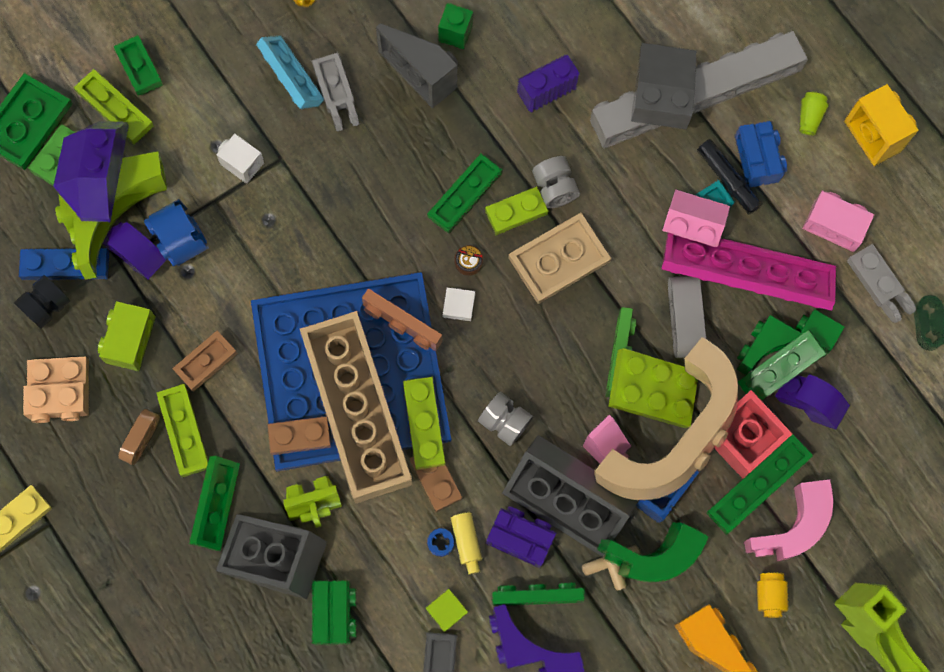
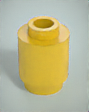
[757,573,788,618]

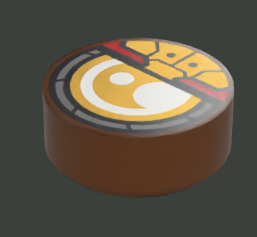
[455,245,483,276]

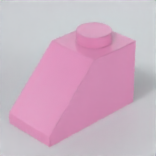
[583,415,631,464]

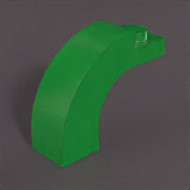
[597,522,709,582]

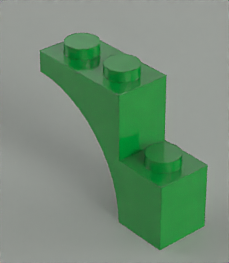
[736,309,845,375]

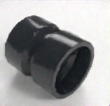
[14,275,70,329]

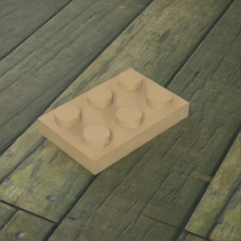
[508,213,611,304]

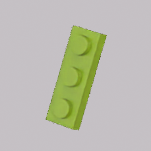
[73,69,154,145]
[403,377,445,470]
[156,384,208,478]

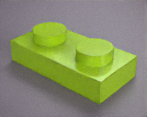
[485,187,548,235]

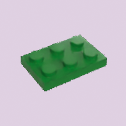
[0,73,73,171]

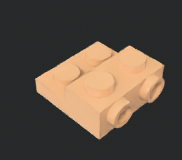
[23,356,89,423]

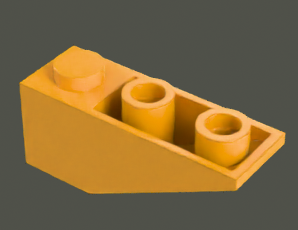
[674,604,758,672]

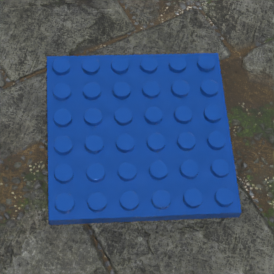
[251,272,451,472]

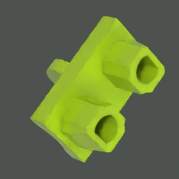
[283,476,342,528]

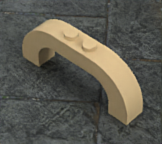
[594,337,738,500]

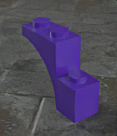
[489,604,584,672]

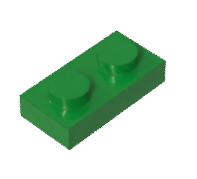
[113,35,163,96]

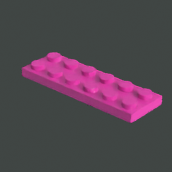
[661,233,836,311]

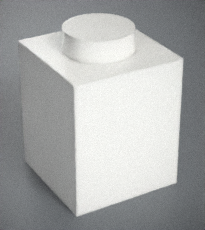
[217,134,264,184]

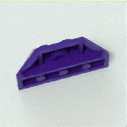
[54,121,129,222]

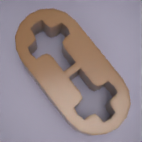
[119,409,160,465]

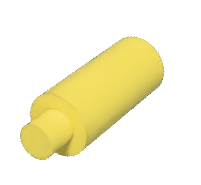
[450,512,482,575]

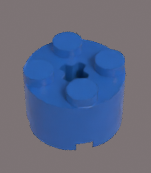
[144,199,209,266]

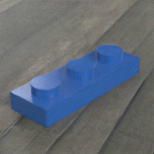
[19,248,109,280]

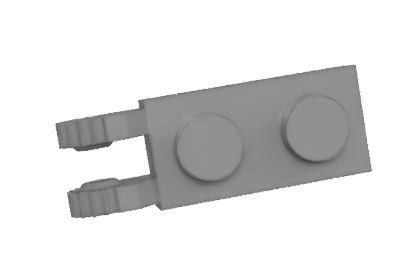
[312,53,359,131]
[847,244,916,323]

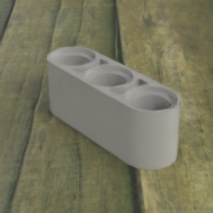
[668,276,706,358]

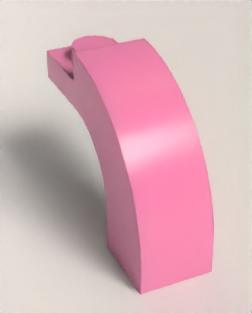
[744,480,833,562]

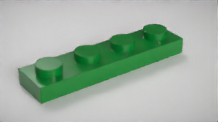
[706,434,813,535]

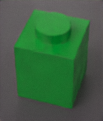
[438,3,473,50]

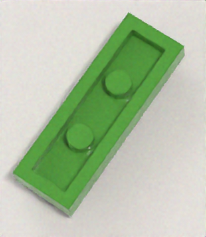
[605,307,636,398]

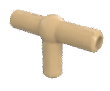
[582,545,640,591]

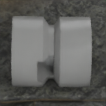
[532,156,580,208]
[478,392,533,447]

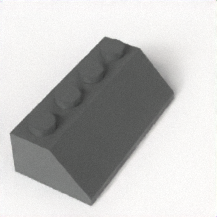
[502,435,638,557]

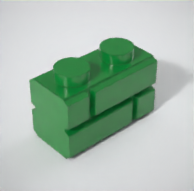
[312,581,356,645]

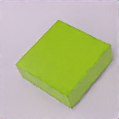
[425,589,468,632]

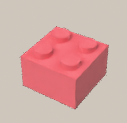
[714,390,792,479]

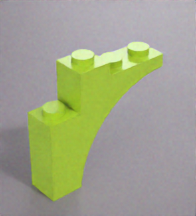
[55,151,167,280]
[834,583,930,672]

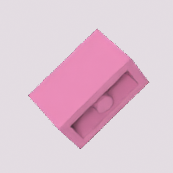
[662,190,730,248]
[802,191,874,252]

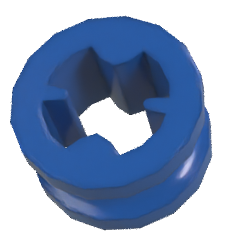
[427,528,454,557]

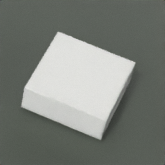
[443,287,475,321]

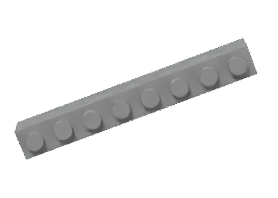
[590,31,808,149]

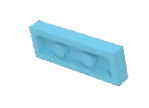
[256,36,324,109]

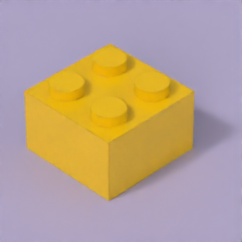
[844,84,918,166]

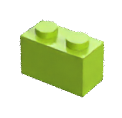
[98,301,155,371]

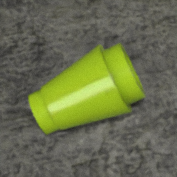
[799,92,829,135]

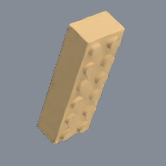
[300,311,412,504]

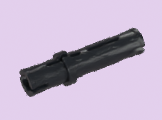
[697,139,763,215]

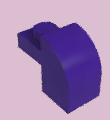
[102,222,167,280]
[775,374,850,430]

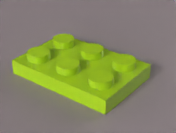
[608,348,698,428]

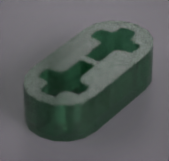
[914,295,944,351]

